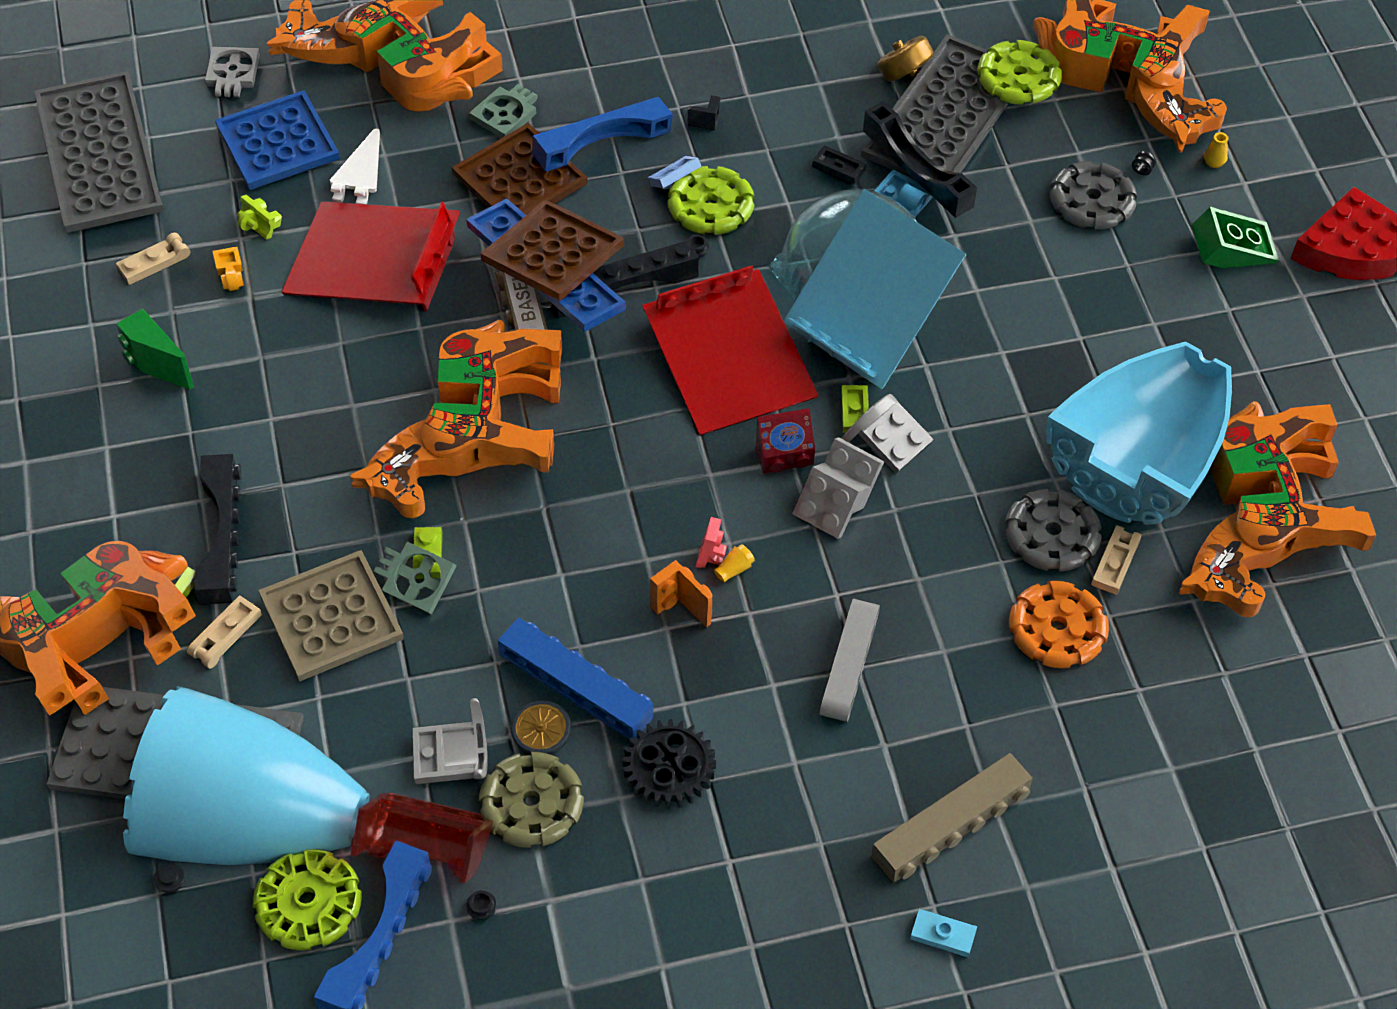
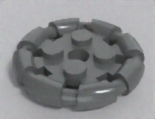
[1050,161,1137,230]
[1005,489,1102,572]

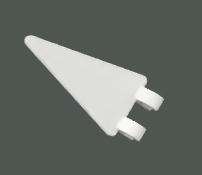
[330,129,380,204]

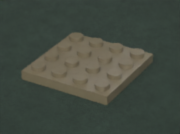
[258,550,404,682]

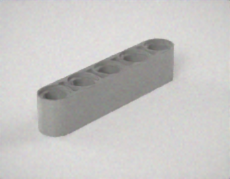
[820,599,880,722]

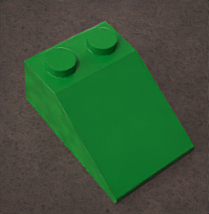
[1192,207,1279,268]
[116,308,194,390]

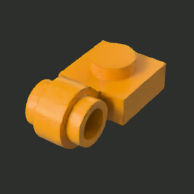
[213,247,244,291]

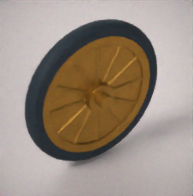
[511,701,571,755]

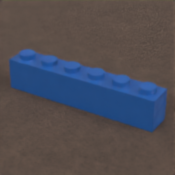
[498,617,653,739]

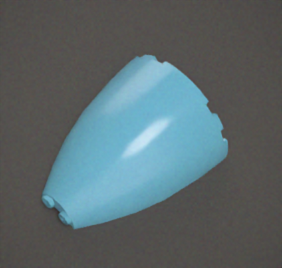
[1046,342,1232,525]
[123,686,370,865]

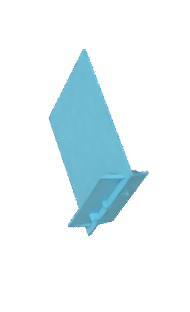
[784,189,966,389]

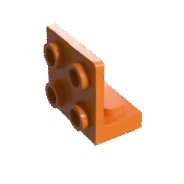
[650,560,713,627]

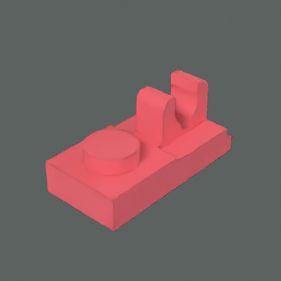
[695,517,727,569]

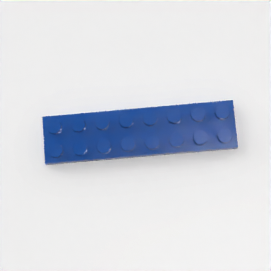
[466,199,626,332]

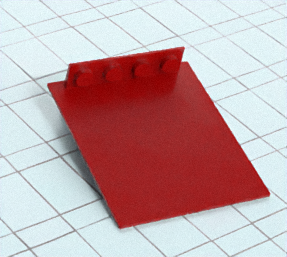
[282,202,460,311]
[642,265,819,435]

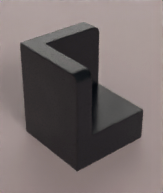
[687,95,720,130]

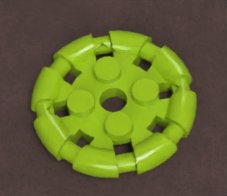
[977,40,1062,105]
[667,166,755,235]
[253,849,362,951]

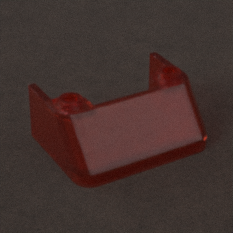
[350,793,493,883]

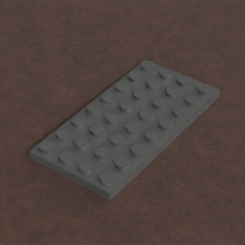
[861,34,1023,179]
[34,71,164,233]
[47,687,304,799]

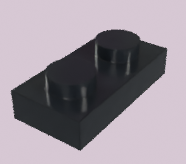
[812,145,866,185]

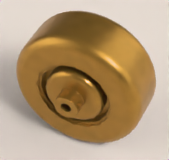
[877,36,934,82]

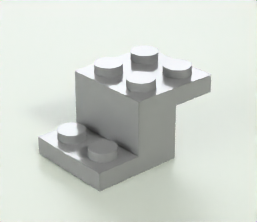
[792,437,884,539]

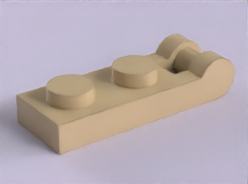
[116,233,190,285]
[1091,525,1142,595]
[187,595,262,669]

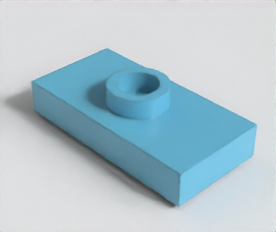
[910,909,977,957]

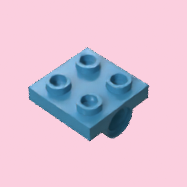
[872,170,933,220]

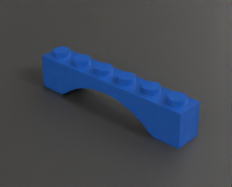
[532,97,673,172]
[314,841,432,1009]

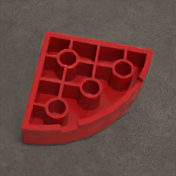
[1291,187,1397,280]

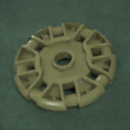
[479,752,584,848]

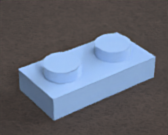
[648,156,701,189]

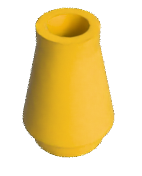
[1204,132,1228,168]
[714,544,755,583]

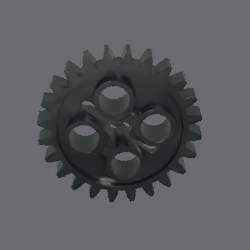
[622,719,716,809]

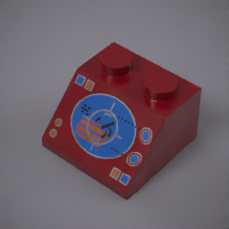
[755,408,815,474]

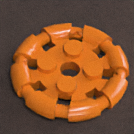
[1009,581,1109,668]

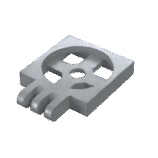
[205,47,260,98]

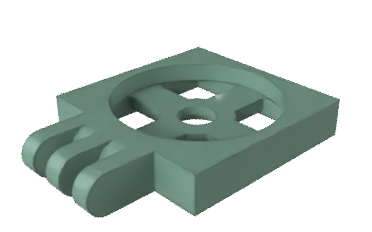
[469,84,538,138]
[373,542,456,615]

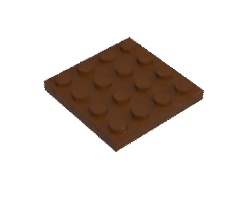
[452,123,588,215]
[480,199,624,301]

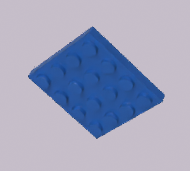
[215,90,340,190]

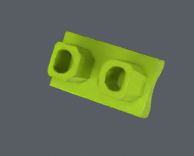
[237,195,282,240]

